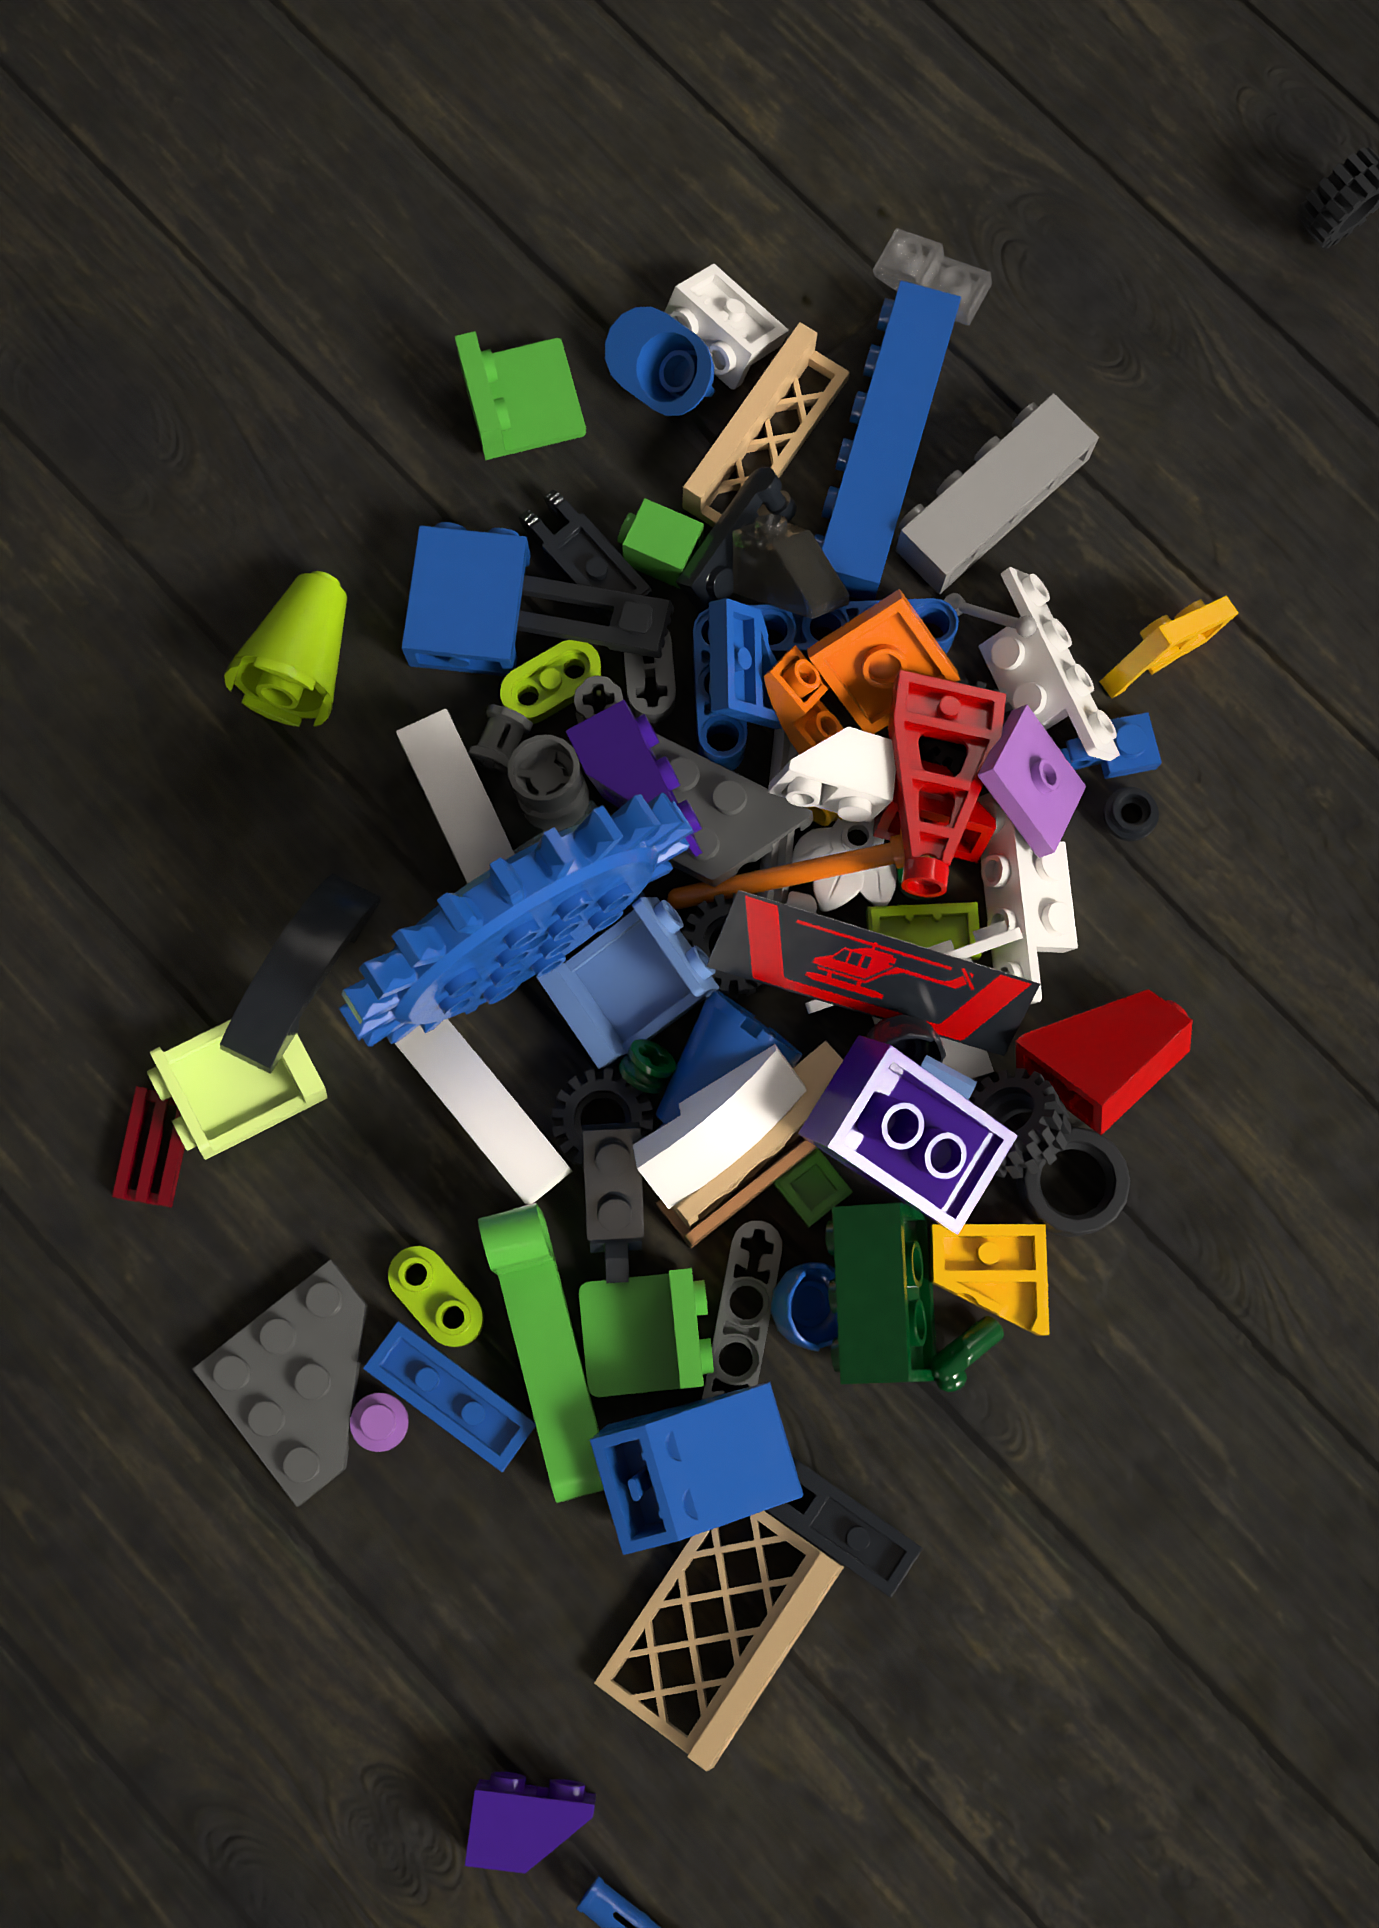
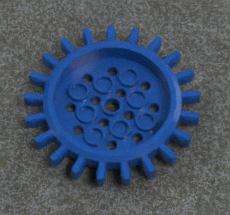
[339,793,694,1046]

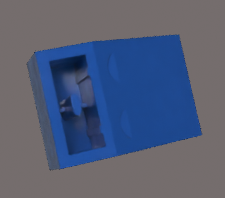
[590,1382,803,1555]

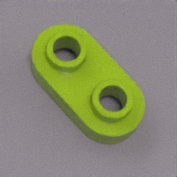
[500,640,601,724]
[388,1246,484,1347]

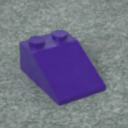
[798,1035,1018,1235]

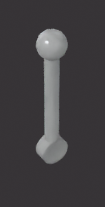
[944,593,1037,637]

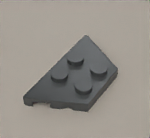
[651,734,814,887]

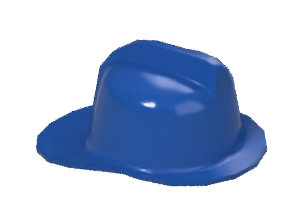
[605,307,716,416]

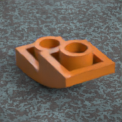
[764,645,844,755]

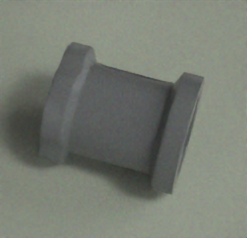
[574,675,623,724]
[468,704,533,775]

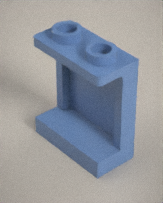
[536,897,720,1069]

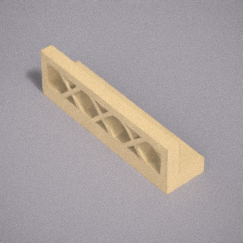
[683,322,850,527]
[671,1041,843,1231]

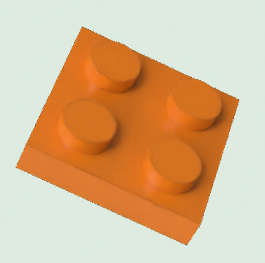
[807,589,960,734]

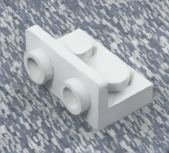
[665,264,789,390]

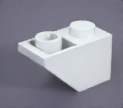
[768,727,896,823]

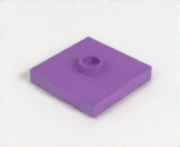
[978,704,1086,858]

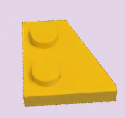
[929,1224,1049,1336]

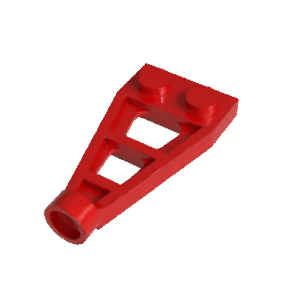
[888,670,1006,897]

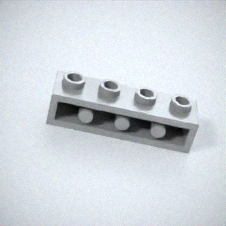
[895,393,1099,595]

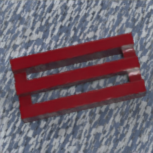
[112,1086,185,1208]

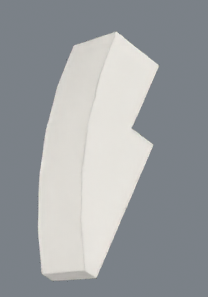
[396,708,515,884]
[633,1044,807,1209]

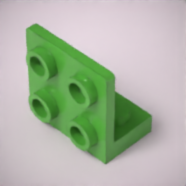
[455,331,586,460]

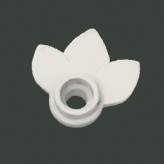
[792,818,897,912]

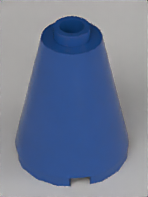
[655,990,803,1129]

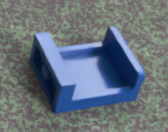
[402,522,531,676]

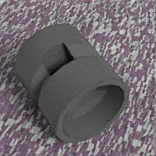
[508,735,589,831]

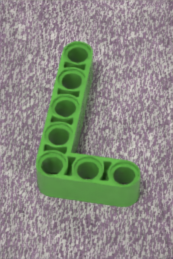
[478,1203,604,1503]

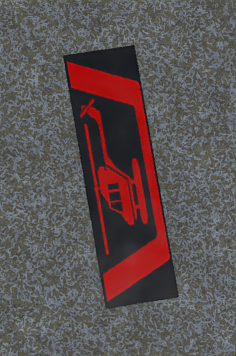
[706,890,1041,1056]

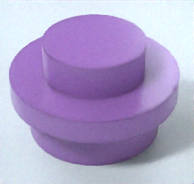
[350,1393,409,1452]

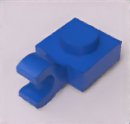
[1060,712,1162,779]

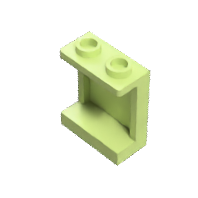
[147,1020,327,1160]

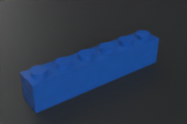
[807,280,961,601]

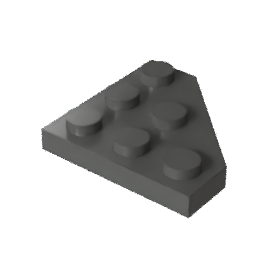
[193,1260,368,1507]

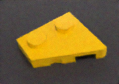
[1099,596,1238,699]

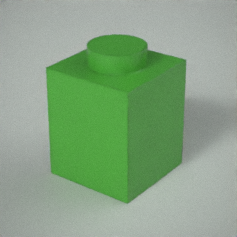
[618,498,704,589]

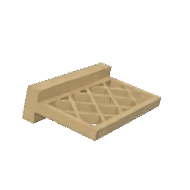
[594,1511,844,1772]

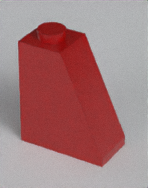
[1015,989,1193,1135]

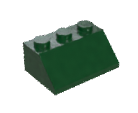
[826,1203,936,1384]

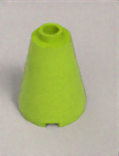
[224,571,347,726]

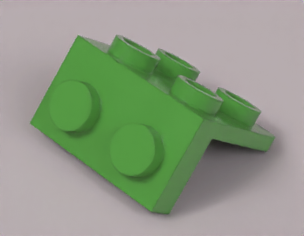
[579,1268,714,1397]

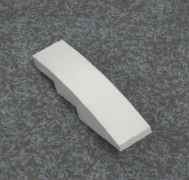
[395,1019,572,1205]

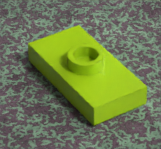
[866,902,981,960]

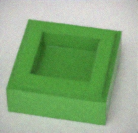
[773,1148,853,1228]

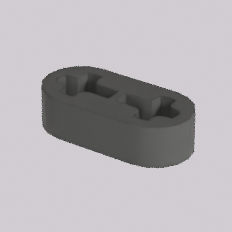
[623,630,676,723]

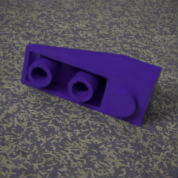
[566,700,703,857]

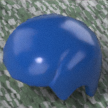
[771,1262,838,1351]

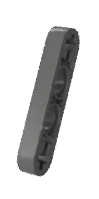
[701,1221,782,1400]

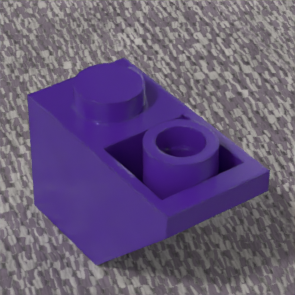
[465,1772,596,1874]

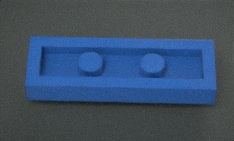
[363,1321,536,1472]

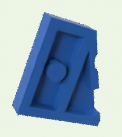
[708,598,782,730]

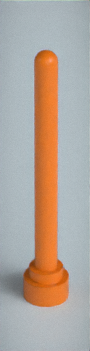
[667,829,929,909]

